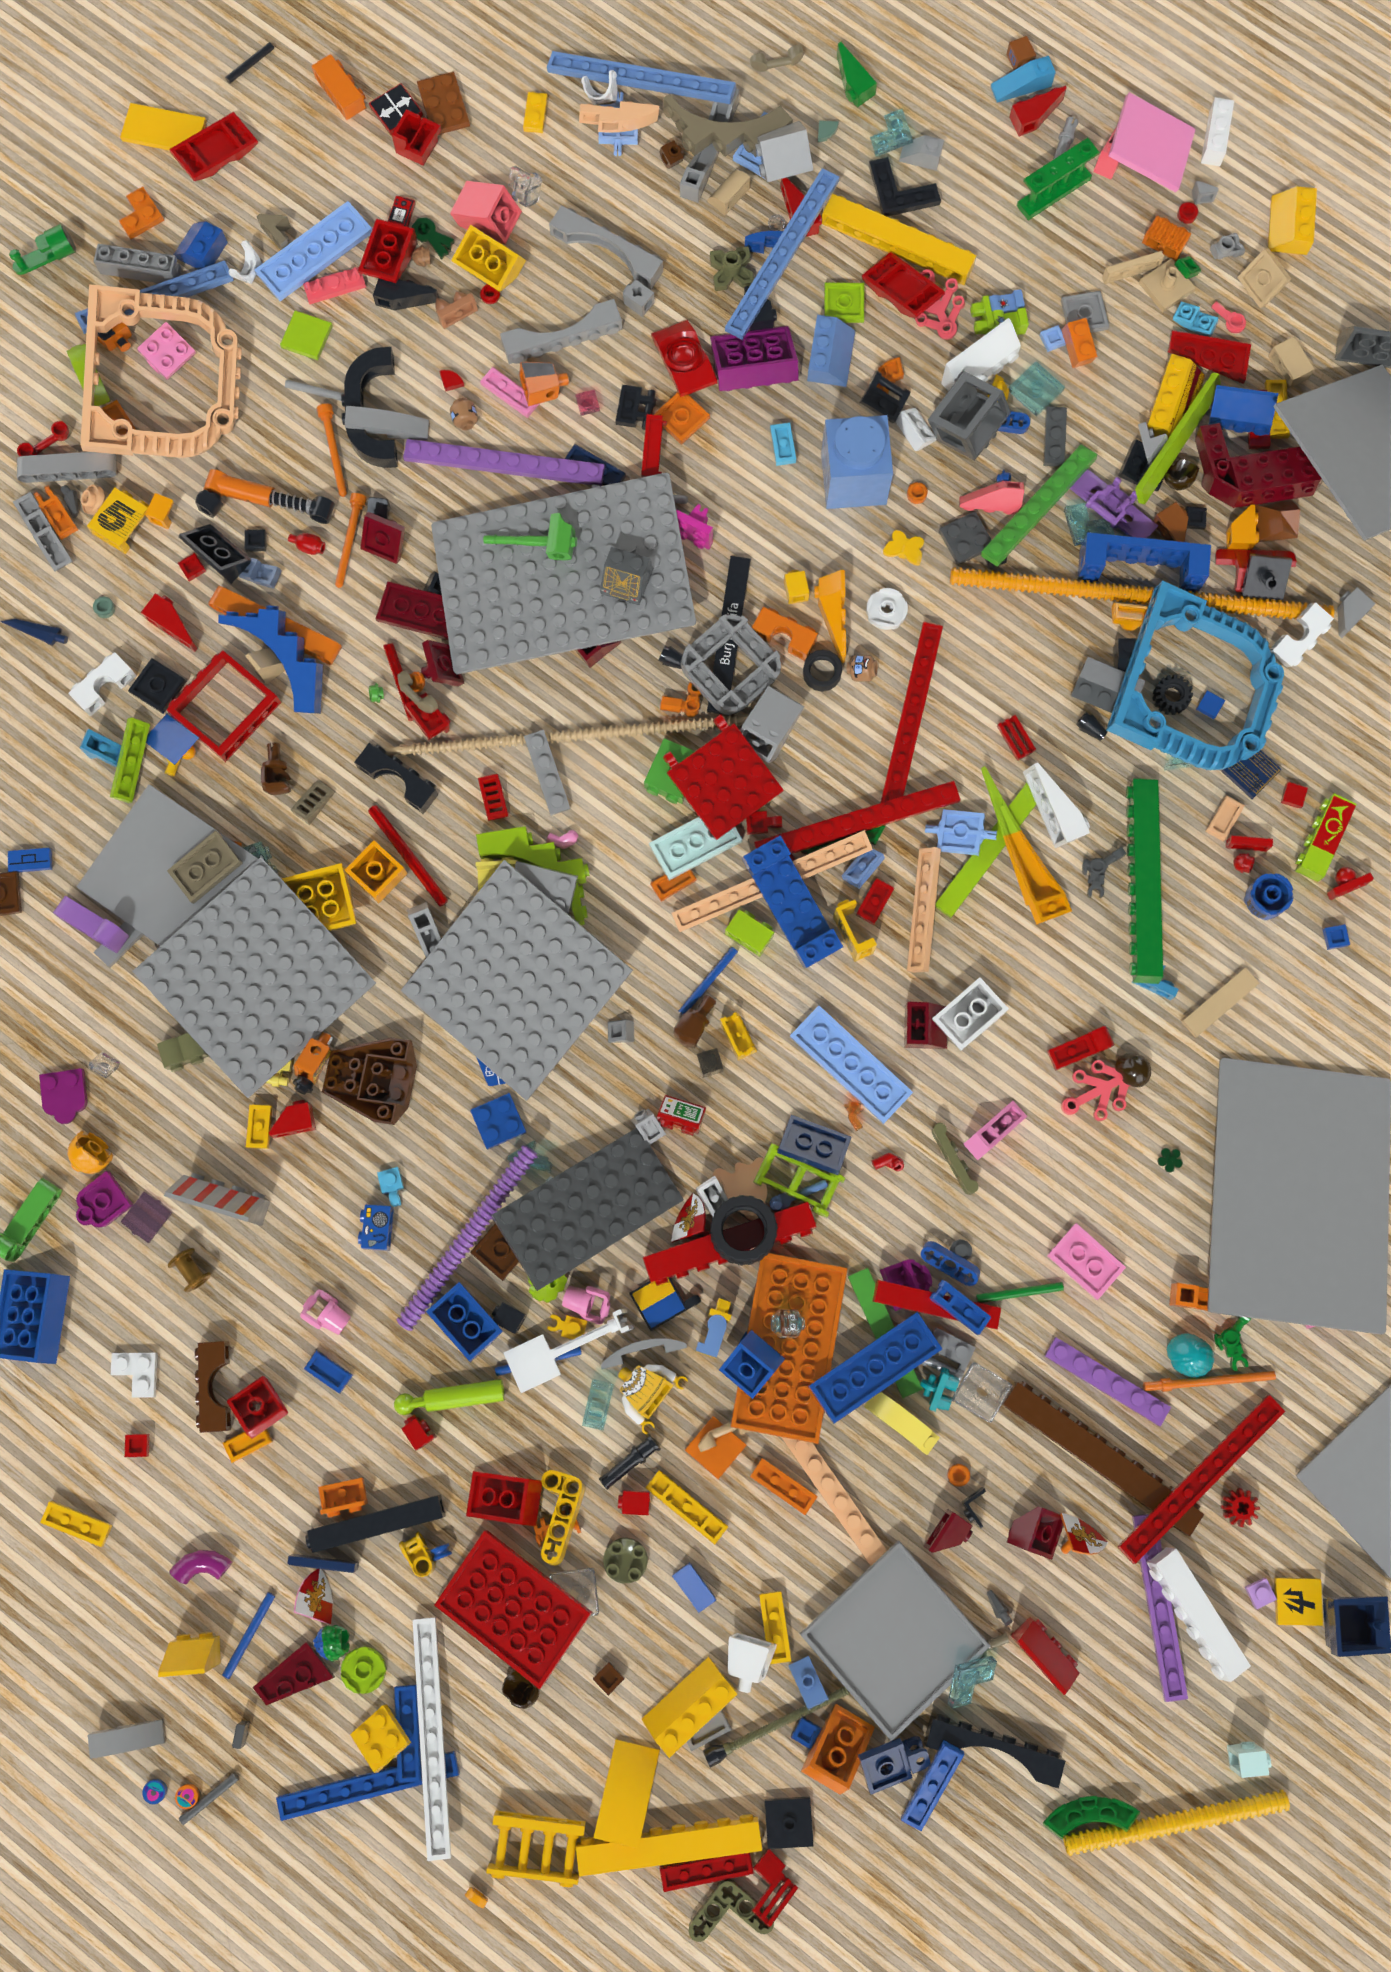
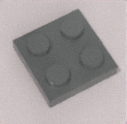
[939,511,992,565]

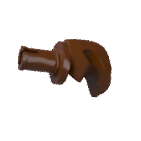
[261,743,291,795]
[674,995,716,1049]

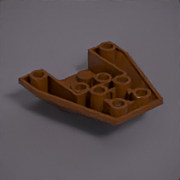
[322,1038,417,1125]

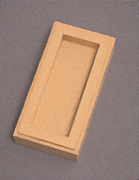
[1205,795,1245,842]

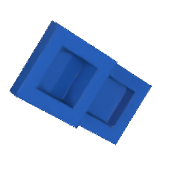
[744,231,783,254]

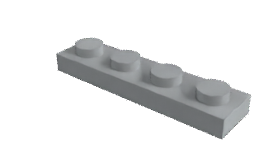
[524,730,570,816]

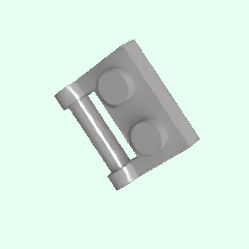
[921,1328,976,1383]

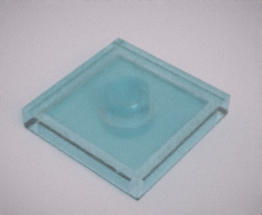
[1009,361,1065,417]

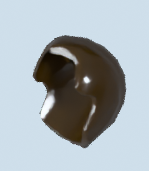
[1164,459,1200,491]
[1115,1053,1151,1087]
[502,1670,540,1709]

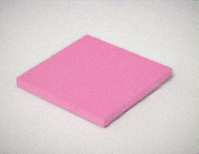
[1108,92,1196,193]

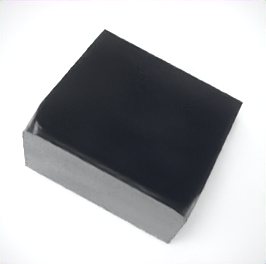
[367,497,390,520]
[423,572,442,595]

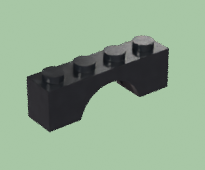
[354,743,438,814]

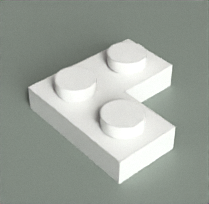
[111,1353,158,1398]

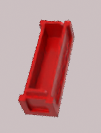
[641,414,667,477]

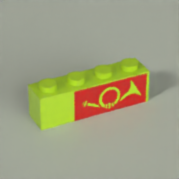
[1295,793,1357,882]

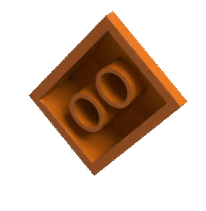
[801,1704,875,1795]

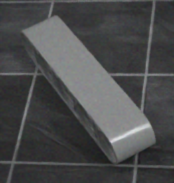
[17,452,116,483]

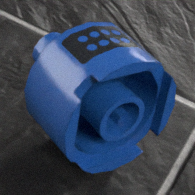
[1244,873,1294,920]

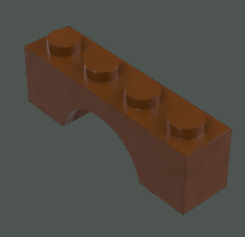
[195,1341,231,1433]

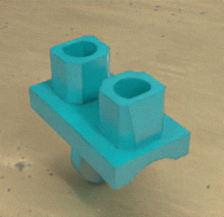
[920,1367,959,1412]

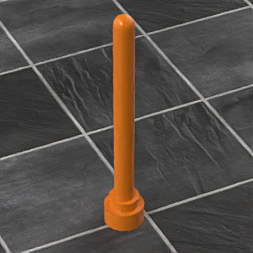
[316,403,347,497]
[335,493,367,588]

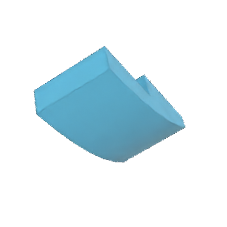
[1173,301,1218,337]

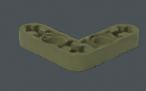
[689,1879,774,1942]

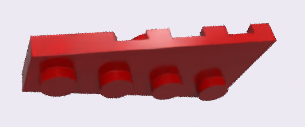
[1168,330,1251,384]

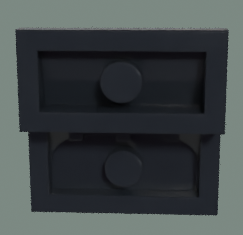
[1118,439,1164,491]

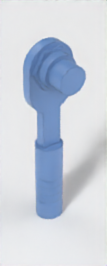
[769,1179,828,1211]

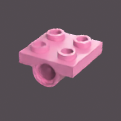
[137,322,196,380]

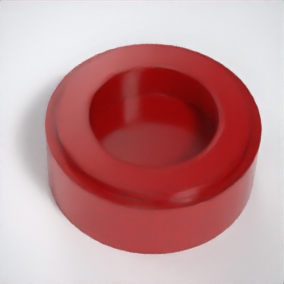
[1177,202,1198,224]

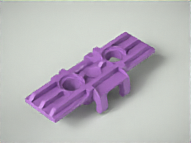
[1070,469,1158,538]

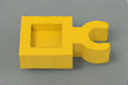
[547,1315,588,1340]

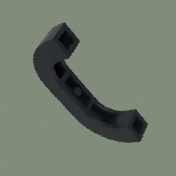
[341,347,398,468]

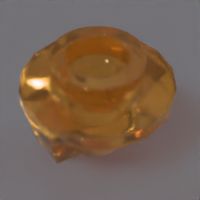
[843,1100,865,1131]

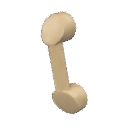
[698,1422,750,1452]

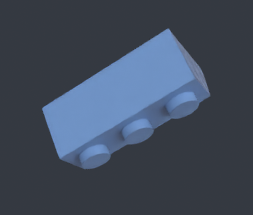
[807,315,855,387]

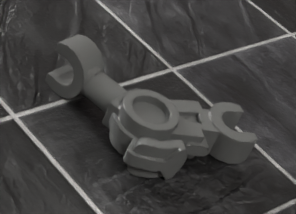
[1082,847,1127,898]

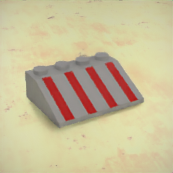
[164,1173,270,1226]

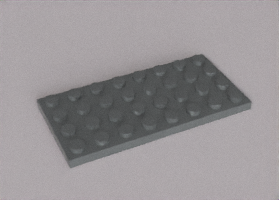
[491,1128,684,1291]

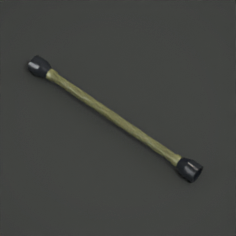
[703,1687,850,1768]

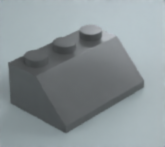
[1071,657,1145,713]

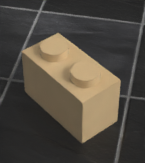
[1268,337,1315,389]

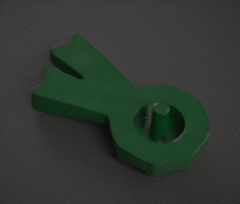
[412,218,454,259]

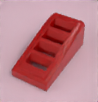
[478,774,509,821]

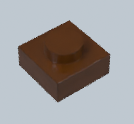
[593,1662,625,1696]

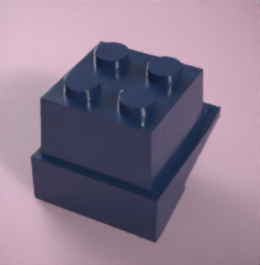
[1323,1596,1391,1657]

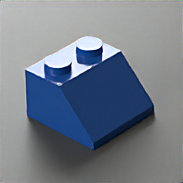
[173,221,228,270]
[719,1330,785,1399]

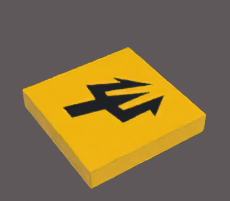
[1274,1578,1323,1626]

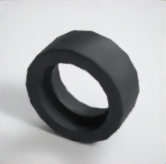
[803,649,842,692]

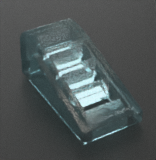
[582,1379,614,1430]

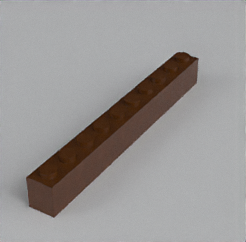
[1000,1381,1204,1537]

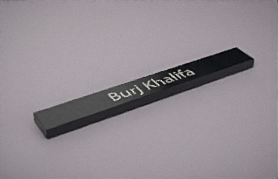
[707,556,751,714]

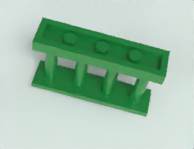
[1017,138,1100,220]

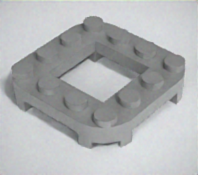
[680,614,781,716]

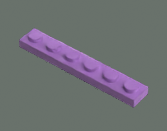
[1044,1337,1171,1427]

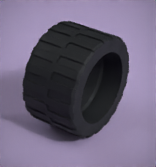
[710,1195,778,1266]

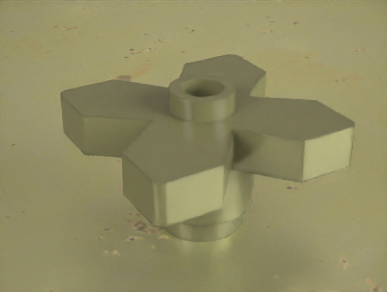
[710,247,754,291]

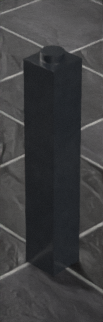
[305,1494,446,1553]

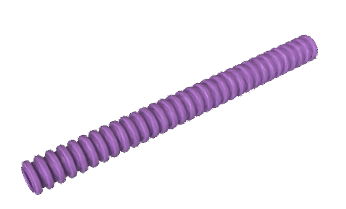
[396,1145,538,1331]

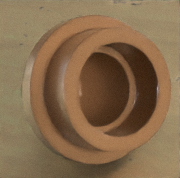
[412,246,431,267]

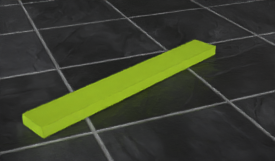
[1135,373,1221,505]
[935,783,1036,918]

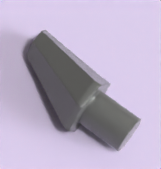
[60,485,79,518]
[987,1590,1012,1626]

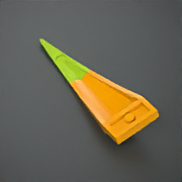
[981,766,1072,925]

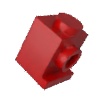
[401,1414,437,1451]

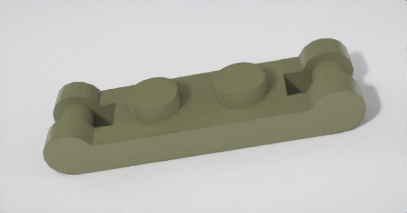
[932,1123,979,1195]

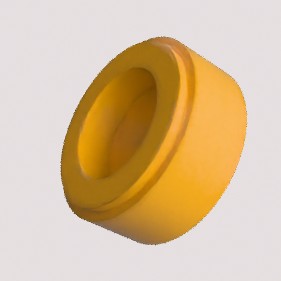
[465,1887,488,1909]

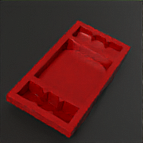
[169,112,258,181]
[862,252,945,319]
[651,320,717,397]

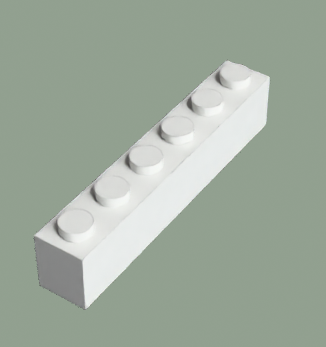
[1147,1547,1251,1682]

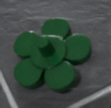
[1157,1148,1183,1173]

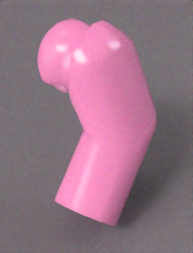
[546,830,578,849]

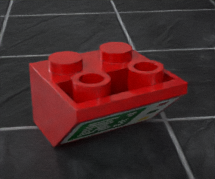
[657,1095,706,1136]

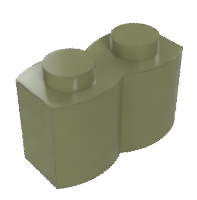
[157,1033,209,1072]

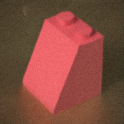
[450,181,522,244]

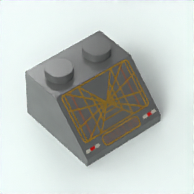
[600,547,653,605]

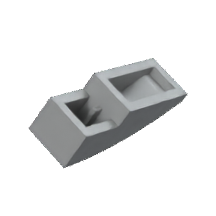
[87,1719,165,1759]

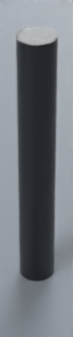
[225,42,274,84]

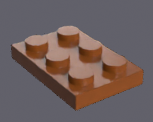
[417,72,470,135]

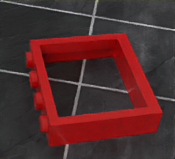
[166,650,281,763]

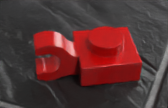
[746,811,782,835]

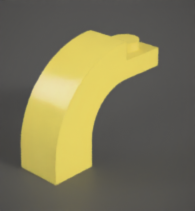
[864,1392,940,1455]

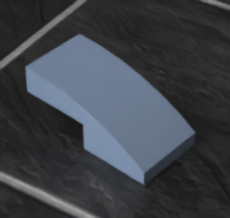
[238,558,282,589]

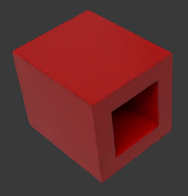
[618,1490,650,1516]

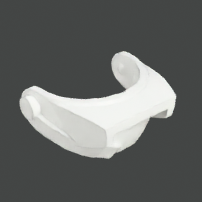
[581,70,617,105]
[228,240,261,284]

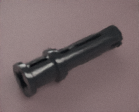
[599,1434,661,1490]

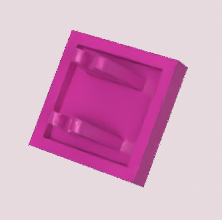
[676,504,713,550]

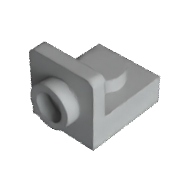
[631,1109,666,1145]

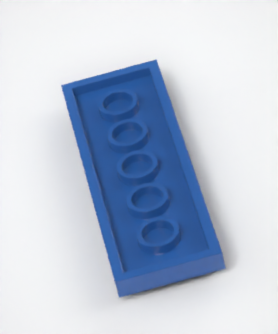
[808,1312,942,1424]

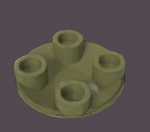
[603,1538,648,1584]

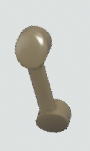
[750,45,804,72]
[397,670,439,713]

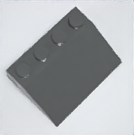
[1335,326,1391,368]

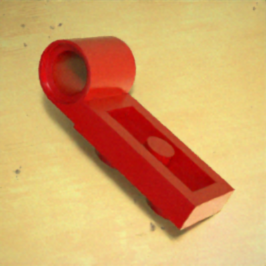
[1047,1025,1115,1071]

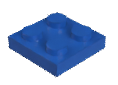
[470,1093,527,1150]

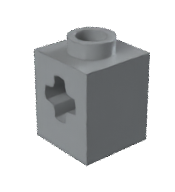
[623,279,655,317]

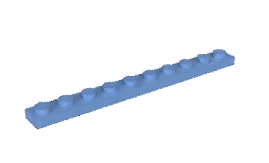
[546,51,736,104]
[725,168,839,340]

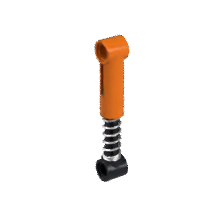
[203,469,335,524]

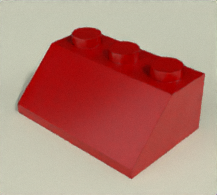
[1010,1617,1080,1695]

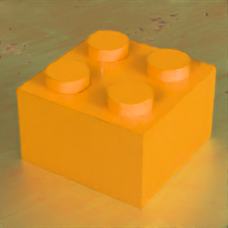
[345,840,408,904]

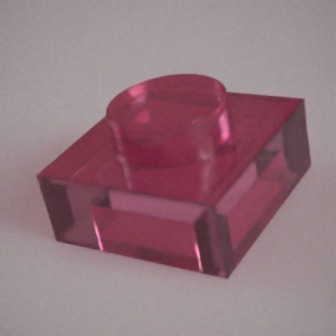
[575,390,600,416]

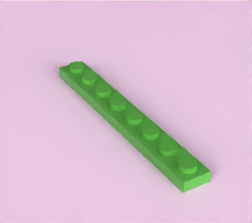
[981,445,1097,567]

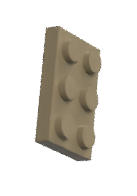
[167,830,243,904]

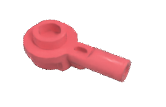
[1211,301,1246,334]

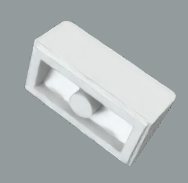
[896,408,937,451]

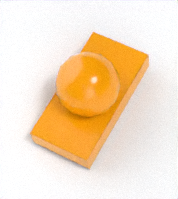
[1111,602,1148,631]

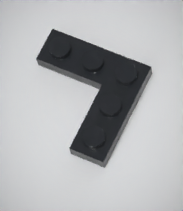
[869,157,941,217]

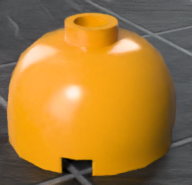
[67,1131,113,1174]

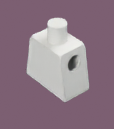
[728,1633,777,1693]

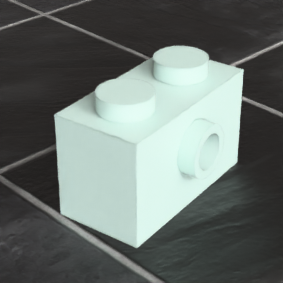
[1227,1741,1271,1778]

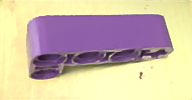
[53,896,129,953]

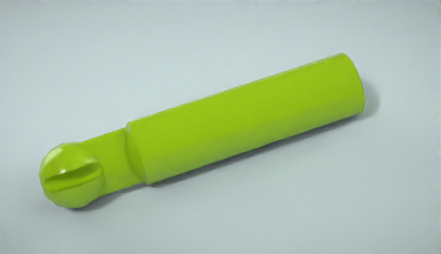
[394,1379,505,1415]

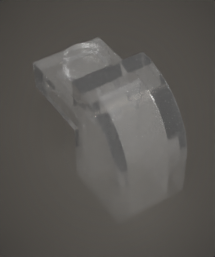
[508,166,542,207]

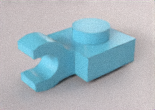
[377,1167,404,1207]

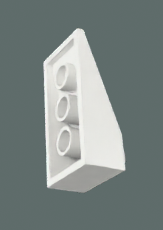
[1023,763,1090,848]

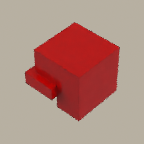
[391,109,441,166]

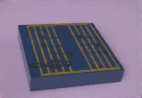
[1221,746,1282,799]

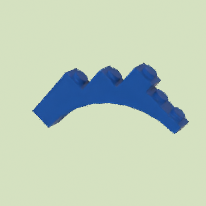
[218,605,323,714]

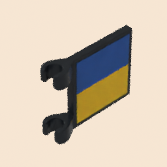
[629,1276,701,1331]

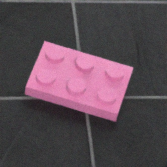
[1047,1223,1126,1300]

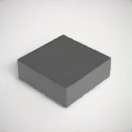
[232,1720,250,1749]

